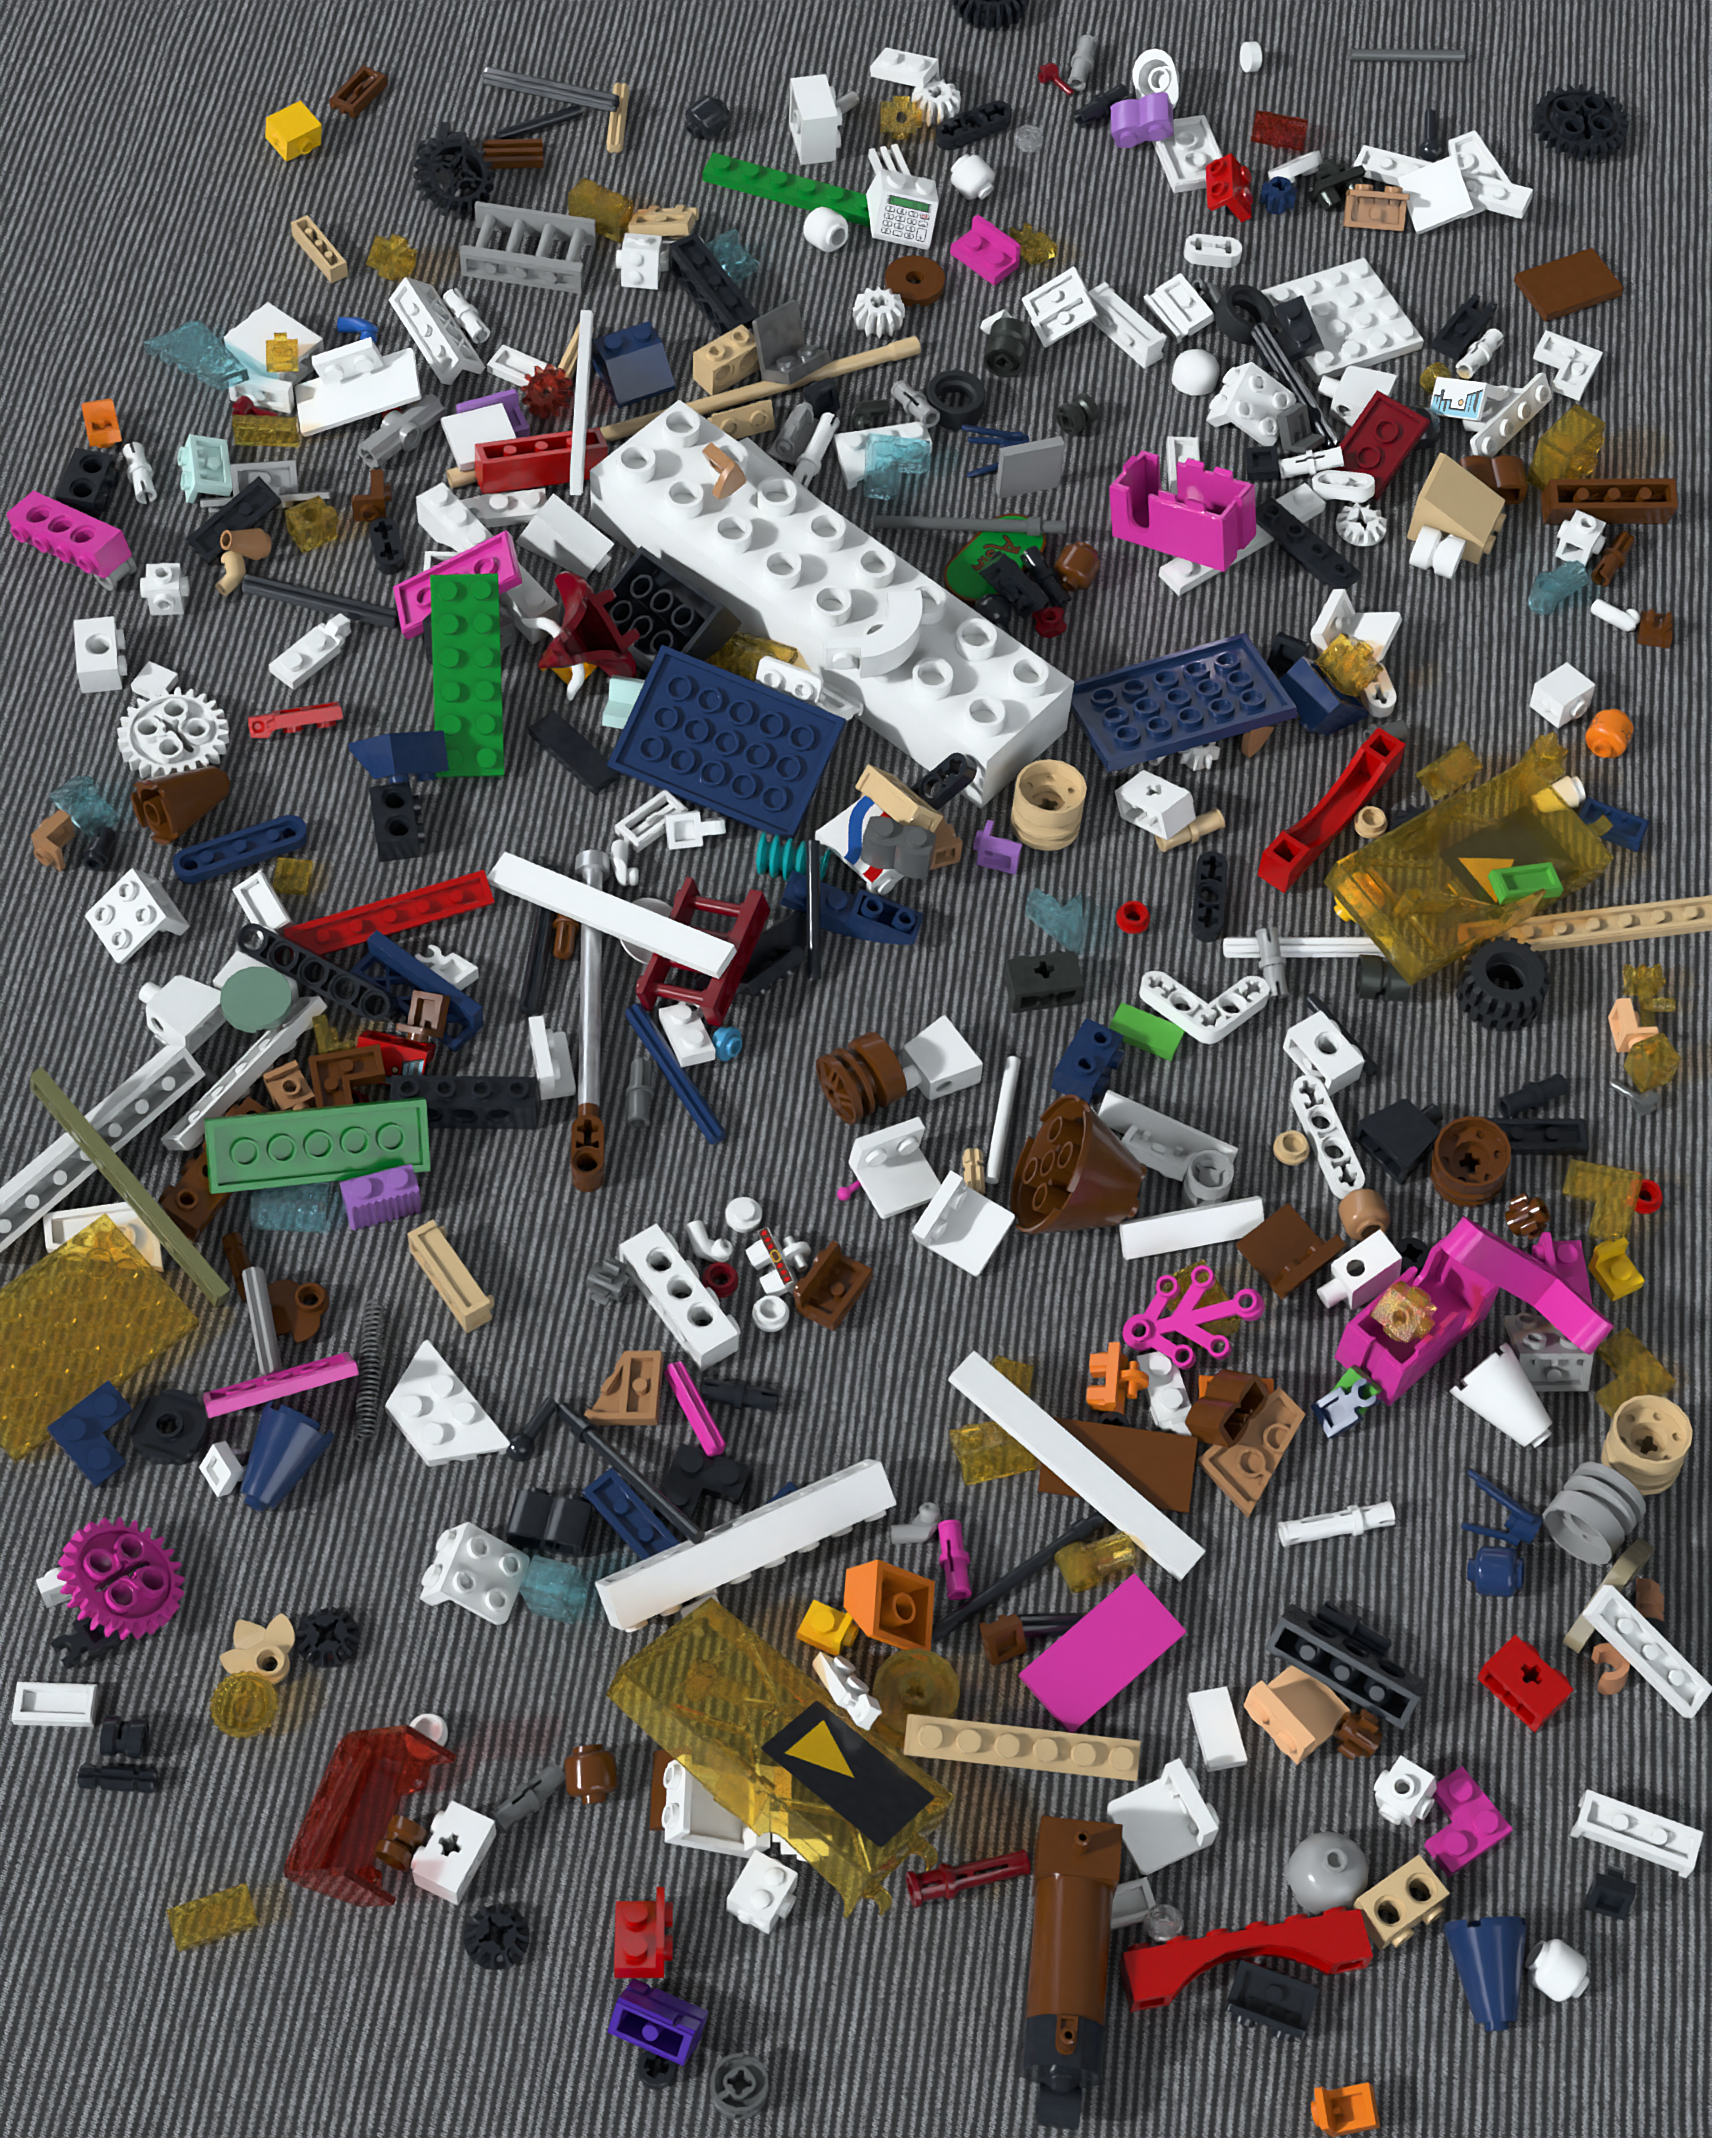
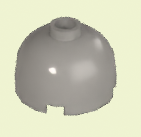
[1286,1831,1369,1915]

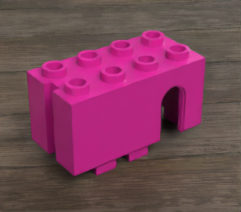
[1109,450,1256,572]
[1334,1236,1500,1407]

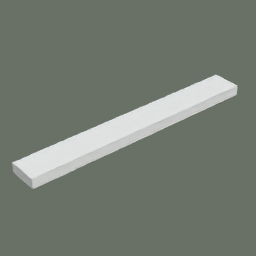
[570,310,593,495]
[487,852,737,979]
[948,1351,1206,1582]

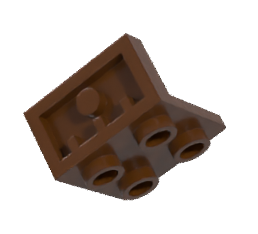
[1236,1204,1346,1300]

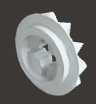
[1336,503,1387,546]

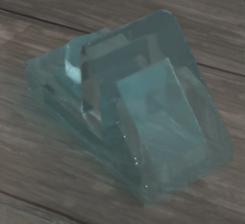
[49,776,119,839]
[1025,888,1084,955]

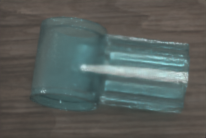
[1527,560,1589,615]

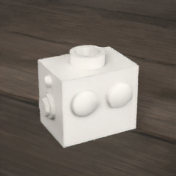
[616,233,662,290]
[1530,662,1596,728]
[726,1850,798,1934]

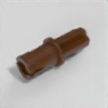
[1591,531,1635,587]
[553,913,580,960]

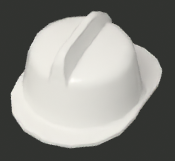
[1133,49,1180,109]

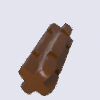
[222,1232,252,1301]

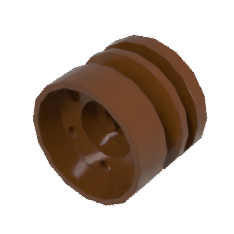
[816,1031,907,1125]
[1430,1116,1511,1208]

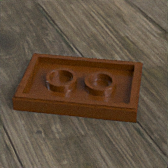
[1514,248,1624,322]

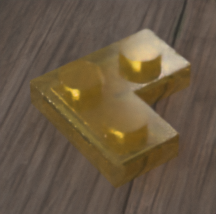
[1562,1159,1644,1242]
[1594,1327,1677,1419]

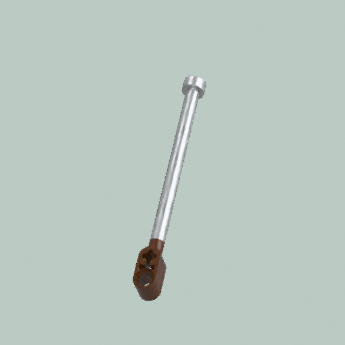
[571,850,610,1192]

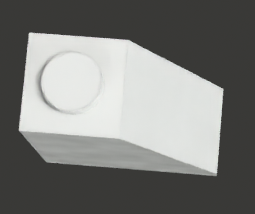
[516,493,614,578]

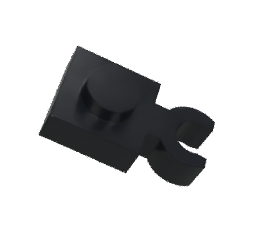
[51,1617,128,1669]

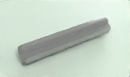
[242,1266,282,1375]

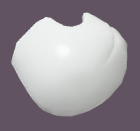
[1172,349,1220,396]

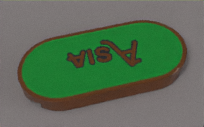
[943,513,1046,608]

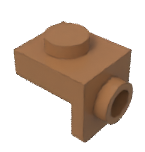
[31,809,75,871]

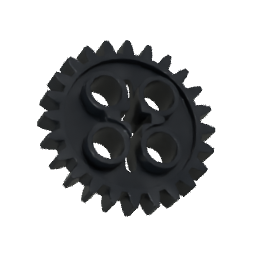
[1532,84,1629,162]

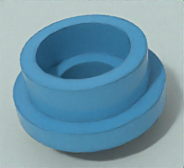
[711,1026,742,1061]

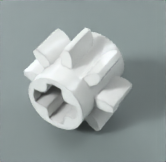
[1179,742,1220,771]

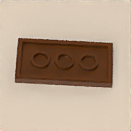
[1037,1416,1198,1514]

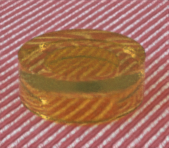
[1419,362,1451,394]

